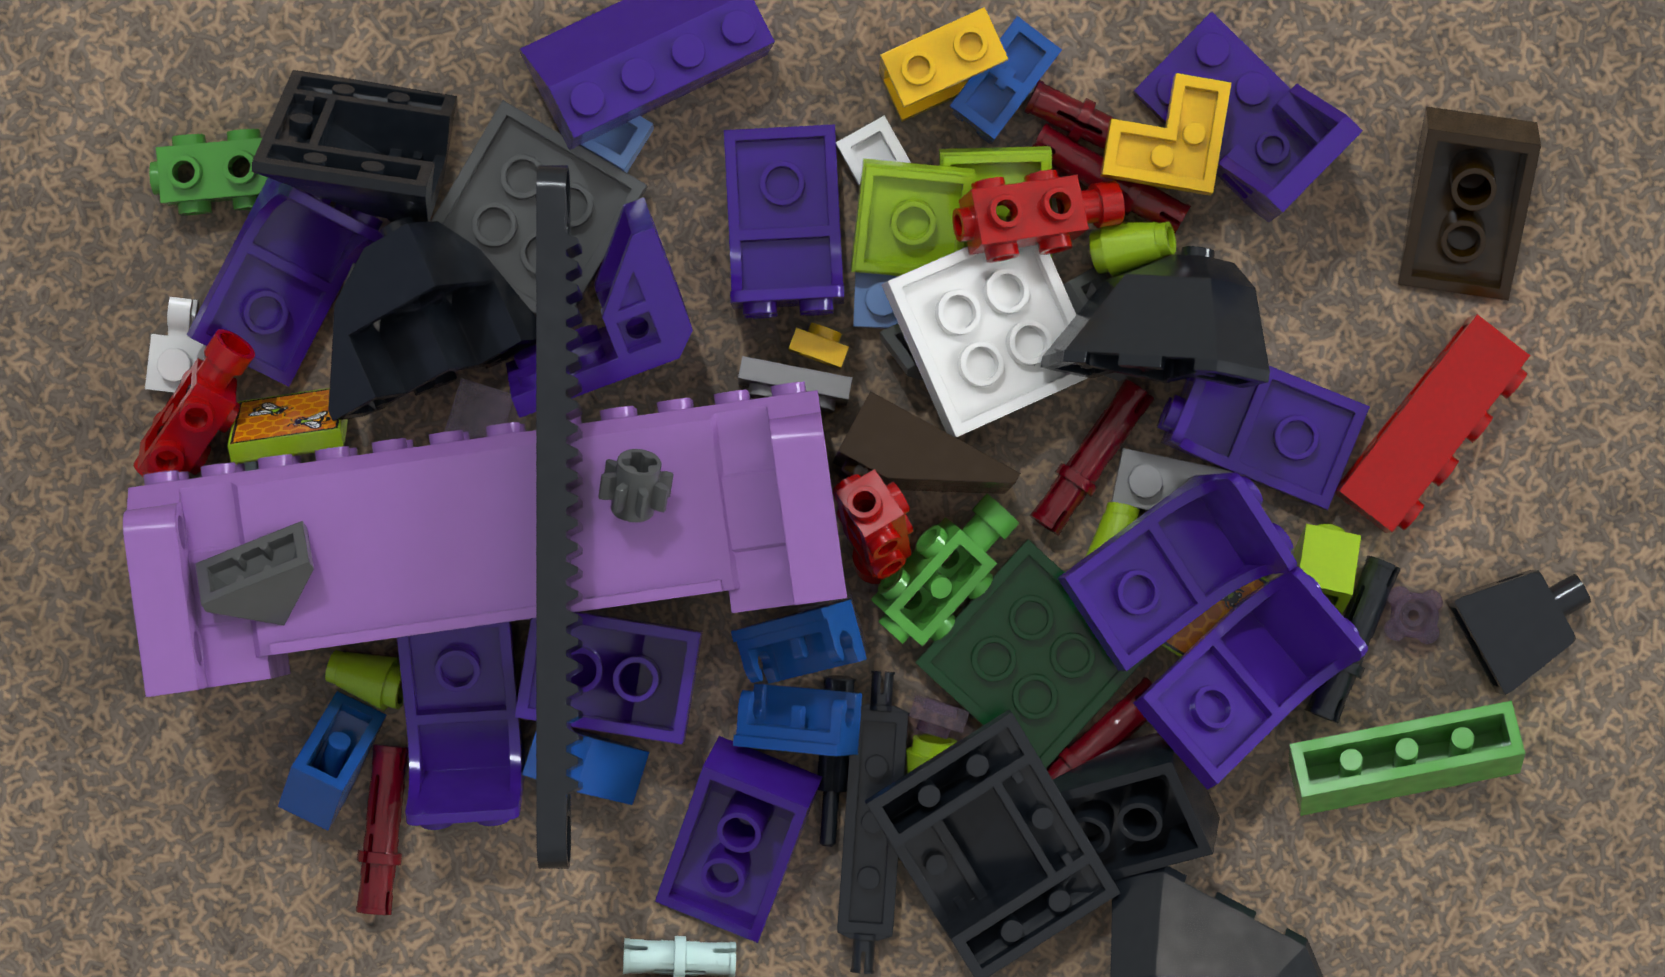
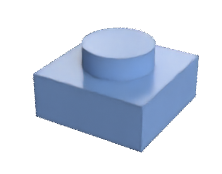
[580,116,654,173]
[853,272,898,329]

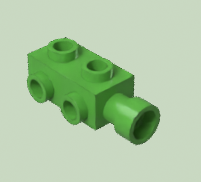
[149,129,268,216]
[871,493,1020,646]

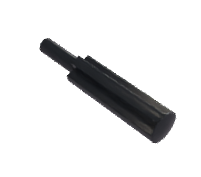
[818,675,856,847]

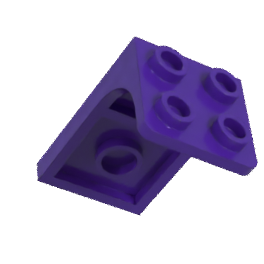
[724,124,844,319]
[187,178,383,387]
[1157,366,1370,510]
[1057,472,1297,671]
[1133,567,1368,790]
[397,621,525,830]

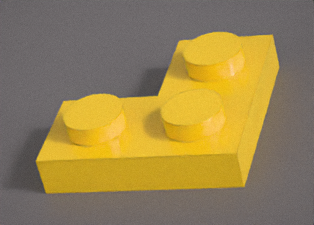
[1100,73,1231,196]

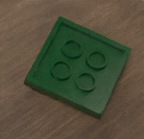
[915,539,1152,768]

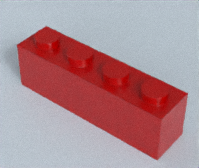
[1335,314,1530,533]

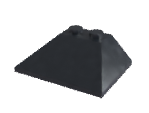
[252,70,457,222]
[865,709,1120,977]

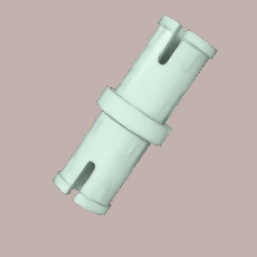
[623,936,736,977]

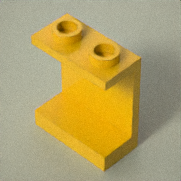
[879,7,1008,122]

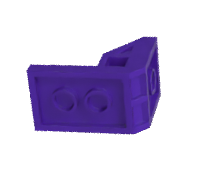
[1132,11,1363,223]
[506,197,693,418]

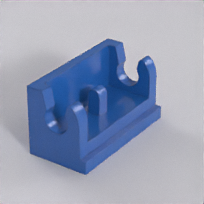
[949,16,1062,144]
[731,599,867,684]
[733,684,862,756]

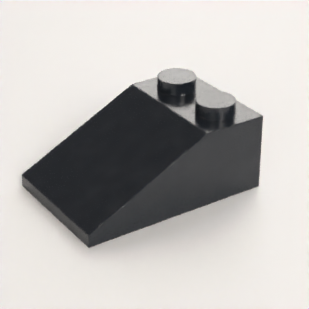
[1053,732,1220,880]

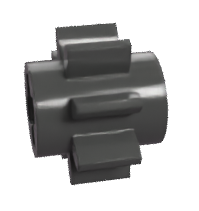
[598,449,674,522]

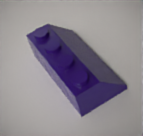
[519,0,775,150]

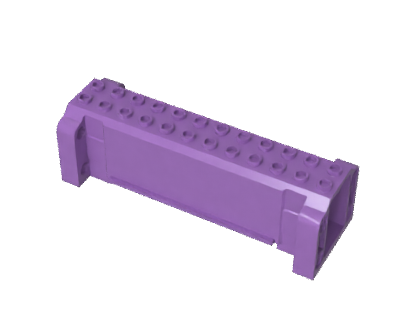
[123,381,847,697]

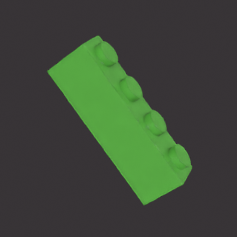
[1288,701,1525,816]

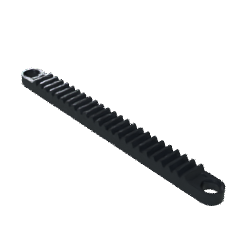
[536,165,583,869]

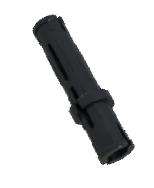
[1305,555,1401,724]

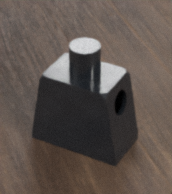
[1445,570,1591,695]

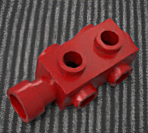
[952,170,1125,263]
[133,329,255,477]
[832,469,914,584]

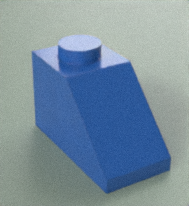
[278,691,387,831]
[522,727,650,805]

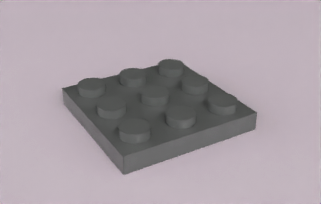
[431,100,648,314]

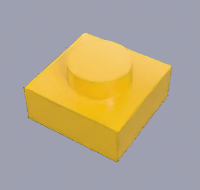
[788,322,849,370]

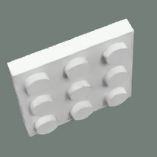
[881,245,1087,438]

